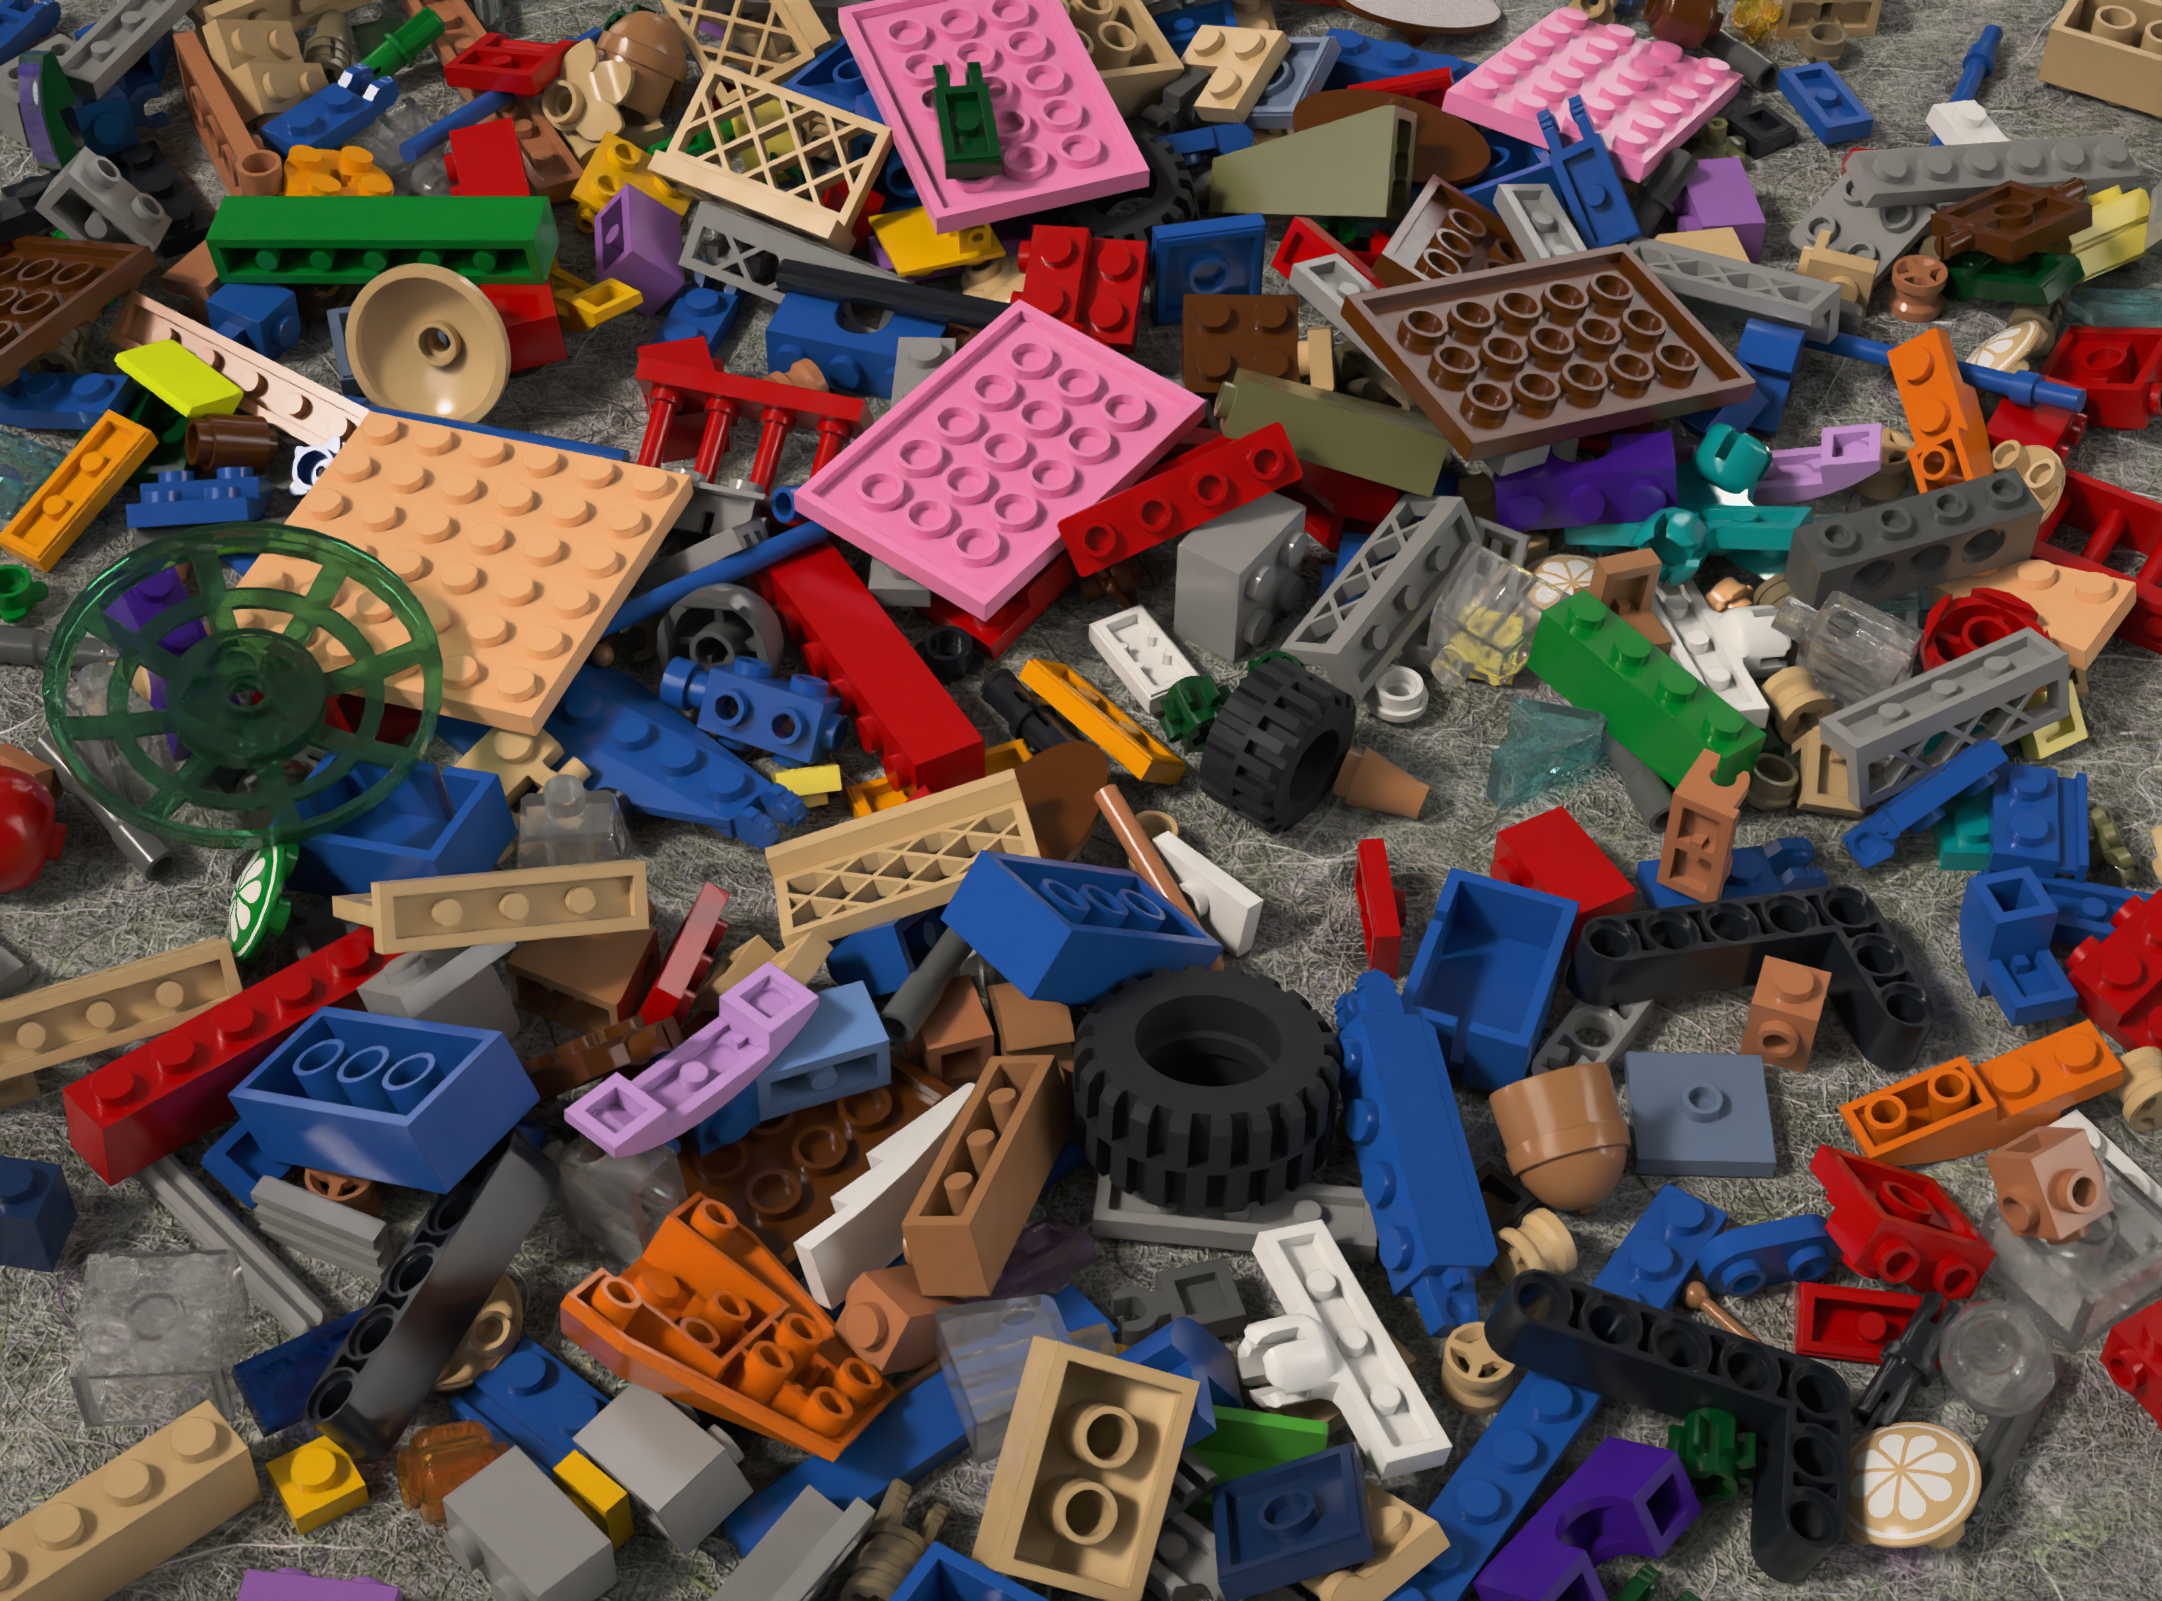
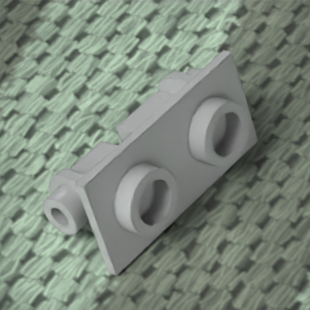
[671,468,772,536]

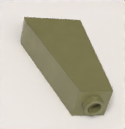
[1206,105,1417,223]
[1214,368,1450,498]

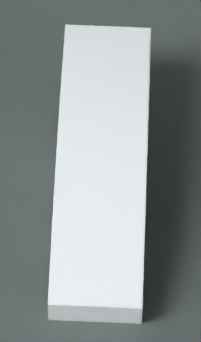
[793,1082,976,1310]

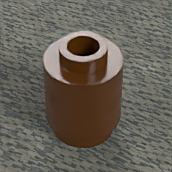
[185,413,278,475]

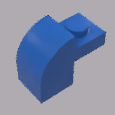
[1736,318,1806,437]
[1960,866,2079,1027]
[1115,1317,1243,1452]

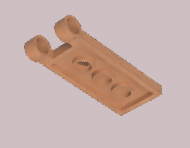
[173,30,284,196]

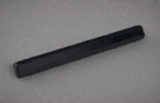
[776,259,1041,330]

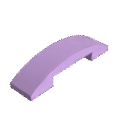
[1673,423,1883,506]
[564,961,819,1159]

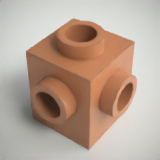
[1984,1126,2114,1245]

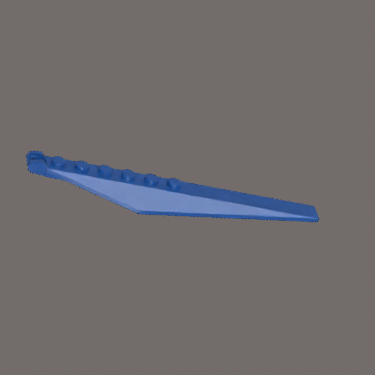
[212,513,809,851]

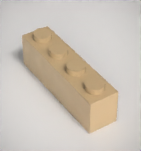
[0,1399,263,1601]

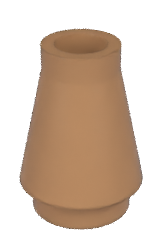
[1332,747,1431,820]

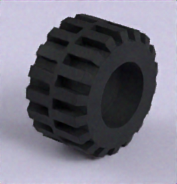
[1057,131,1201,280]
[1199,657,1357,834]

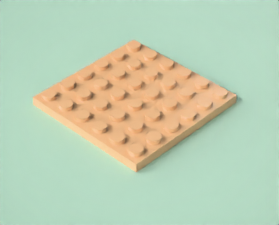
[205,411,694,736]

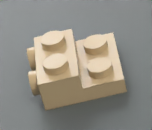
[202,19,329,134]

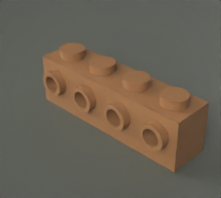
[901,1055,1073,1299]

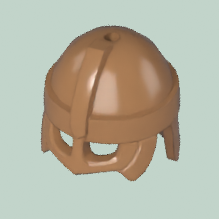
[596,11,689,118]
[1489,1062,1631,1216]

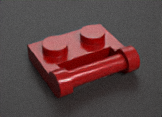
[443,32,580,98]

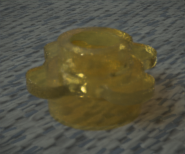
[1731,0,1784,46]

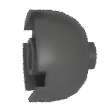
[656,583,784,709]

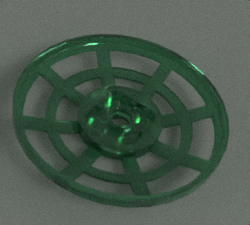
[42,522,443,849]

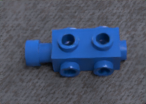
[660,656,848,769]

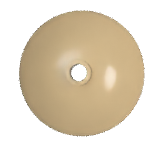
[345,263,511,423]

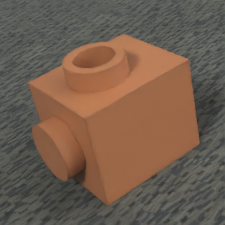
[1739,955,1832,1073]
[899,974,994,1087]
[833,1265,966,1376]

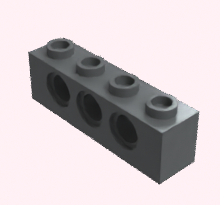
[1784,468,2044,621]

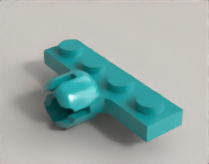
[1603,423,1788,581]
[1564,504,1813,587]

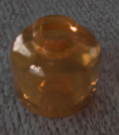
[397,1420,510,1526]

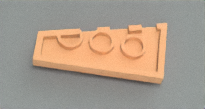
[1907,559,2136,671]

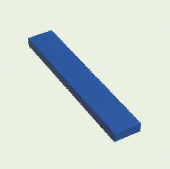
[721,1284,1118,1558]

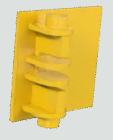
[570,130,693,233]
[868,206,1006,277]

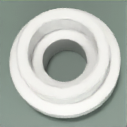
[1366,666,1429,723]

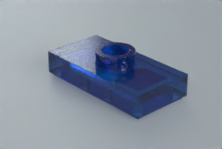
[231,1306,366,1438]

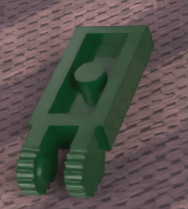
[932,62,1002,180]
[1941,249,2085,307]

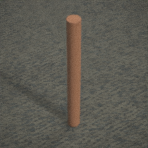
[1094,784,1226,971]

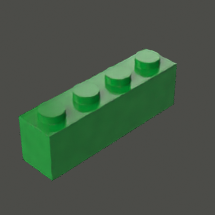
[1526,589,1767,789]

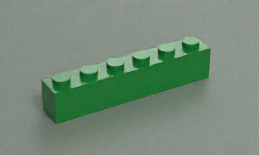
[205,196,560,285]

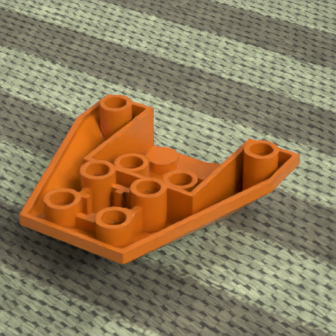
[560,1191,898,1463]

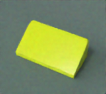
[114,339,243,419]

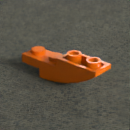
[1887,327,1994,494]
[1839,1019,2124,1166]

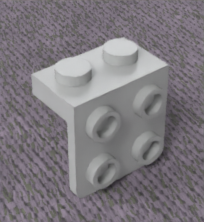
[1789,171,1939,289]
[356,942,520,1041]

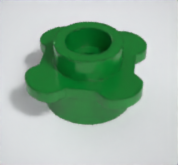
[0,565,49,623]

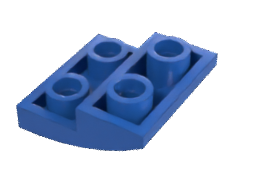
[126,467,272,528]

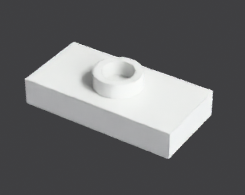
[1089,604,1200,715]
[1152,831,1264,958]

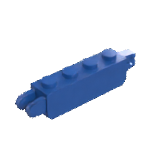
[1333,967,1498,1338]

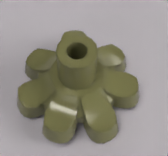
[1680,117,1747,168]
[2088,804,2140,883]

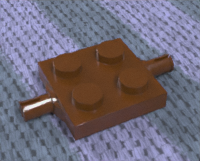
[1931,177,2092,263]
[521,1014,684,1111]

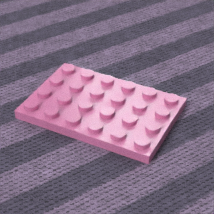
[838,0,1150,235]
[1441,7,1744,183]
[794,299,1206,622]

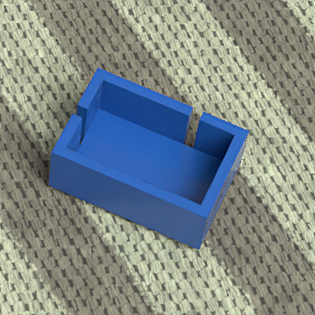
[265,746,517,897]
[1400,867,1580,1092]

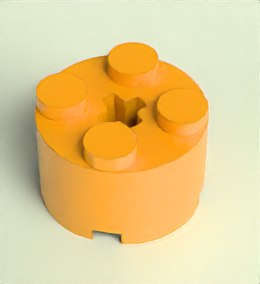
[278,145,394,196]

